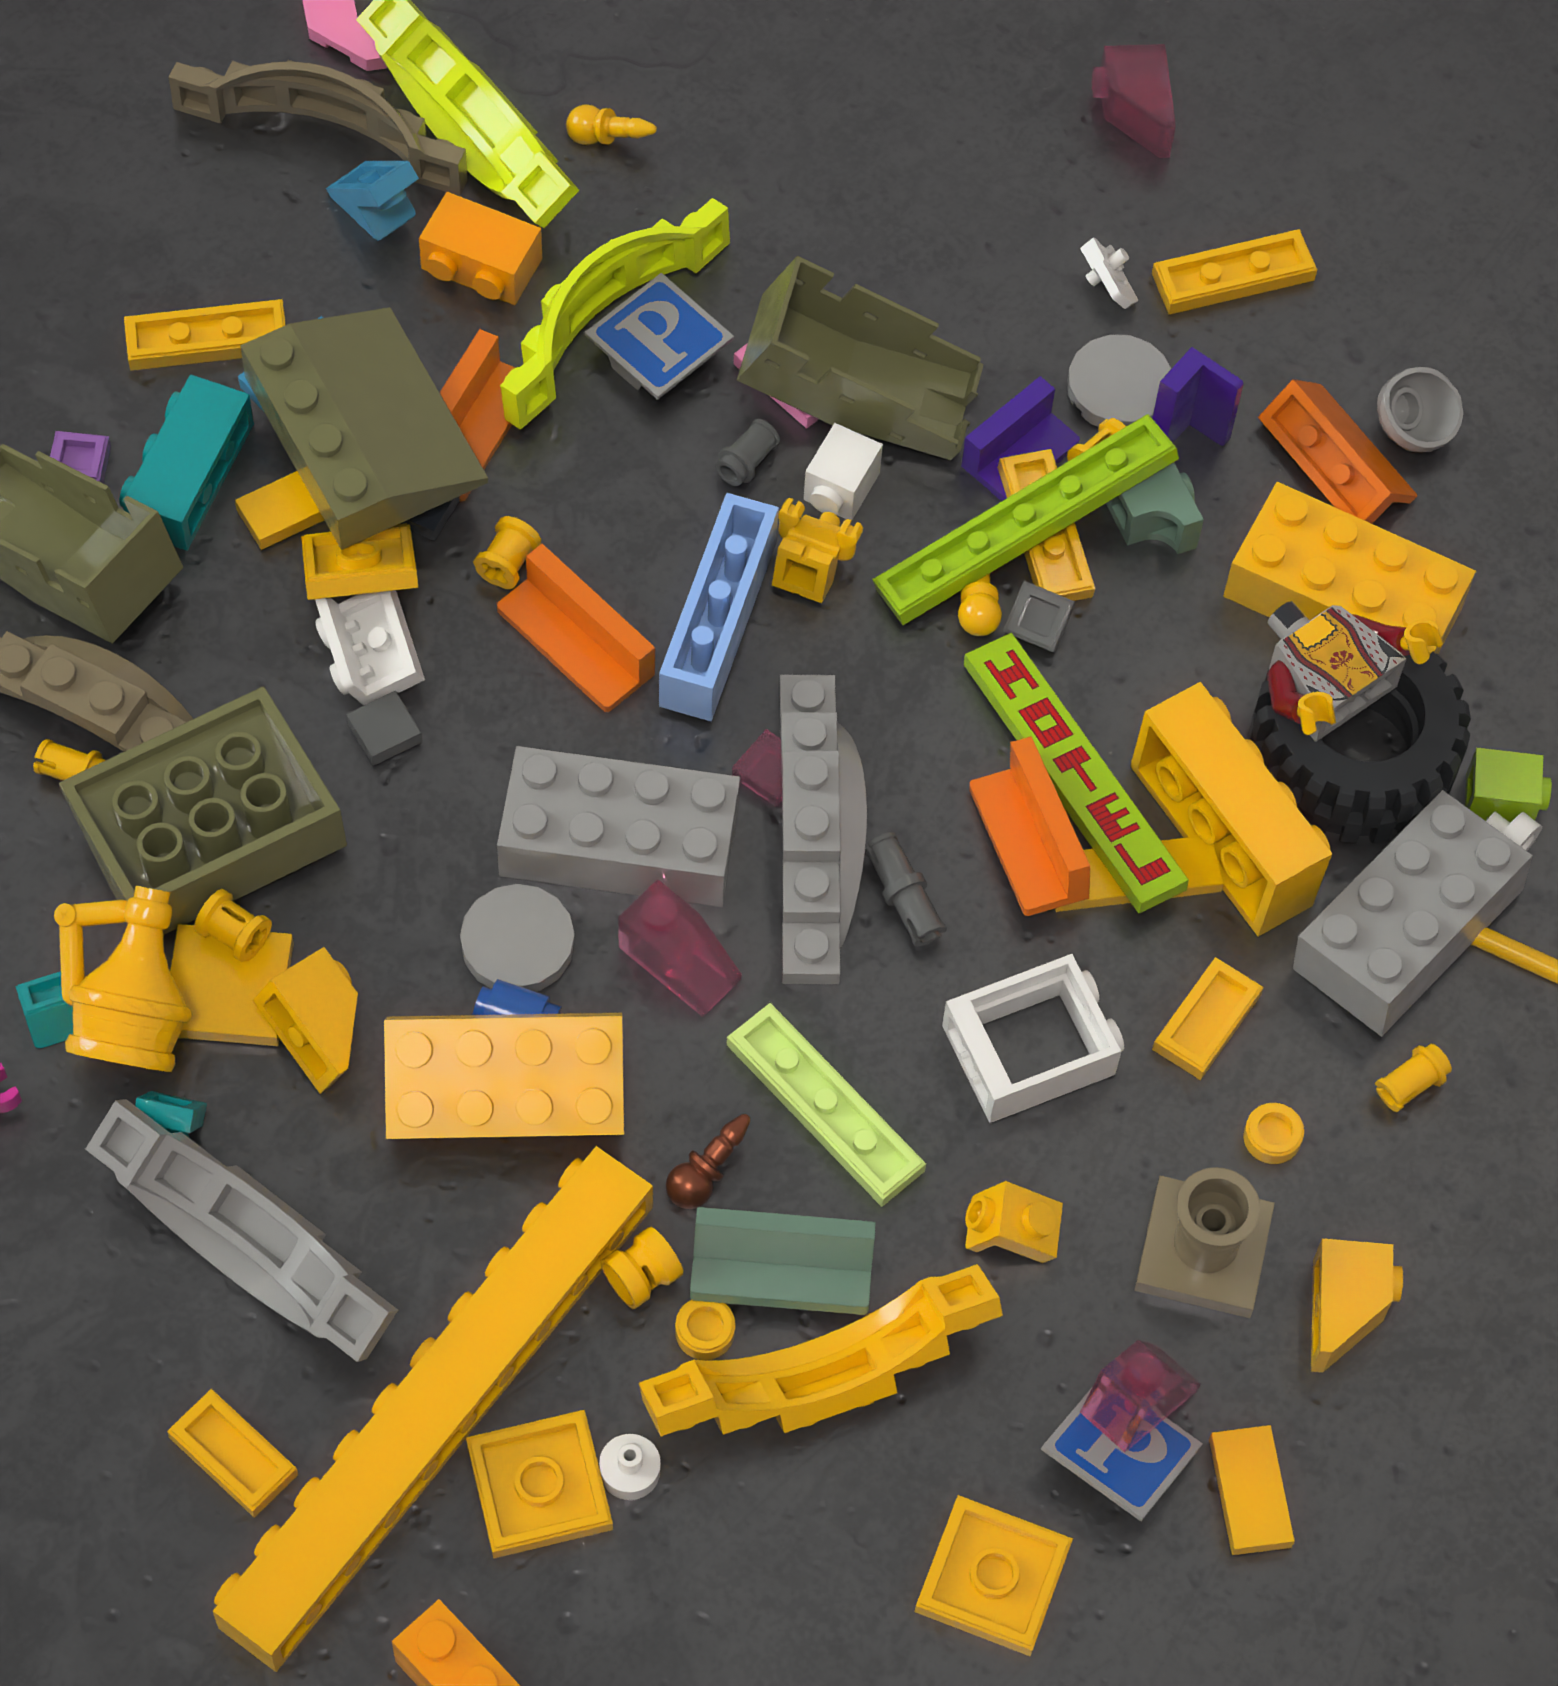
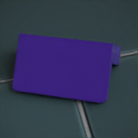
[1152,347,1244,446]
[961,376,1080,501]

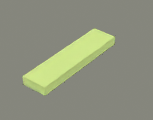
[727,1003,926,1207]

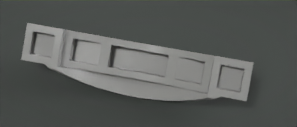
[779,675,867,984]
[85,1099,398,1362]

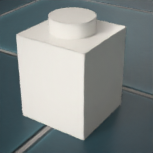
[804,423,883,520]

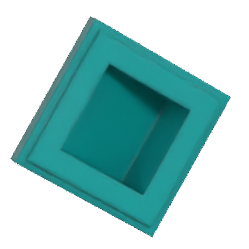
[15,971,73,1048]

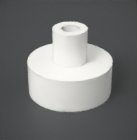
[1486,812,1542,851]
[599,1434,661,1500]

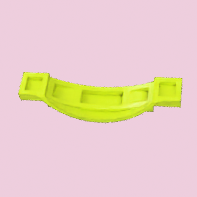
[356,0,579,228]
[500,198,730,430]

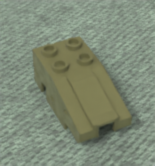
[737,255,984,460]
[0,444,184,644]

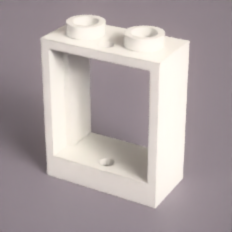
[942,954,1124,1123]

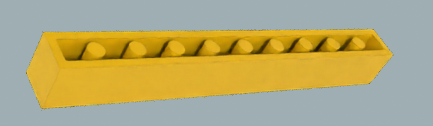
[213,1146,653,1672]

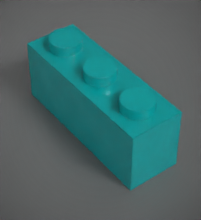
[119,374,254,551]

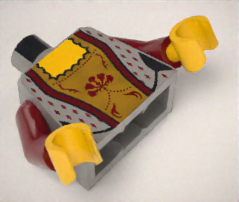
[1267,601,1443,742]

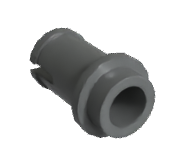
[715,419,780,486]

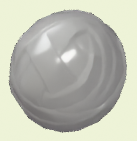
[1377,367,1464,452]

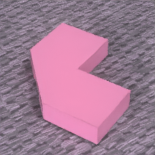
[302,0,387,71]

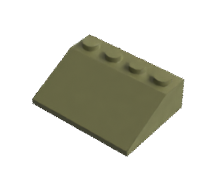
[240,307,488,550]
[59,686,347,935]

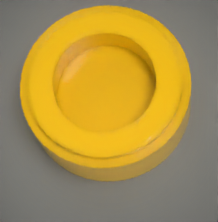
[1243,1103,1304,1164]
[675,1300,735,1360]

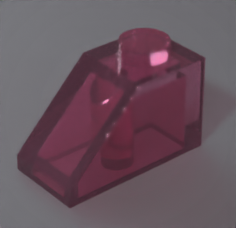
[1092,44,1176,158]
[618,879,742,1017]
[1080,1340,1201,1453]

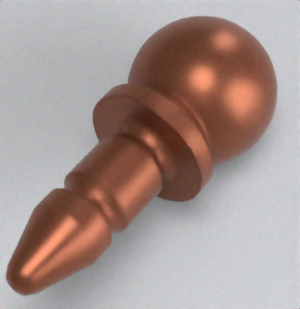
[666,1114,750,1209]

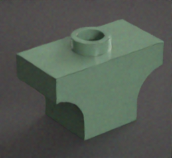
[1106,462,1204,554]

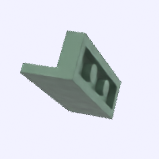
[690,1207,876,1315]

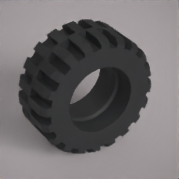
[1248,651,1471,843]

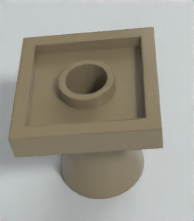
[1134,1167,1275,1318]

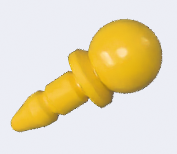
[566,104,657,145]
[958,573,1002,636]

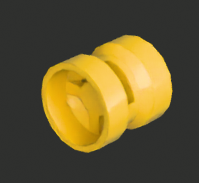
[600,1226,683,1309]

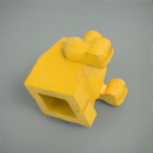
[772,498,863,603]

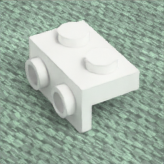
[315,590,425,705]

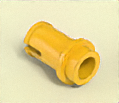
[33,739,106,781]
[1375,1044,1452,1112]

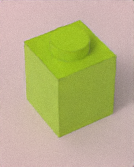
[1465,747,1552,823]

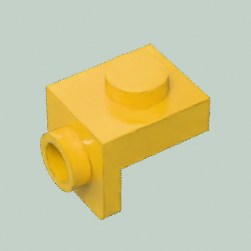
[965,1181,1063,1263]

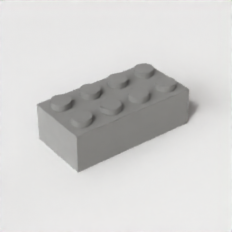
[497,746,740,907]
[1293,790,1533,1037]

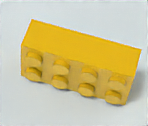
[1223,482,1476,654]
[1130,682,1332,937]
[384,1013,624,1139]

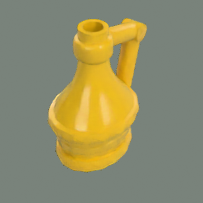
[54,886,192,1072]

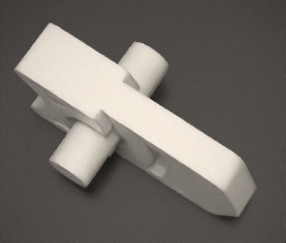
[1080,237,1138,309]

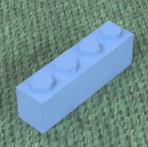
[659,493,779,722]

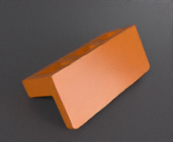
[440,329,515,502]
[1258,379,1418,524]
[497,544,655,712]
[970,736,1090,916]

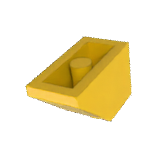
[253,947,358,1094]
[1311,1238,1403,1373]

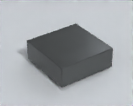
[1003,581,1076,653]
[346,690,422,766]

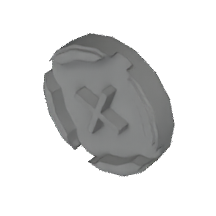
[1067,335,1171,427]
[460,884,575,992]

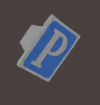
[585,273,734,400]
[1041,1374,1203,1522]

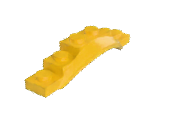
[639,1264,1003,1436]

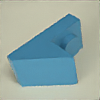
[326,161,419,240]

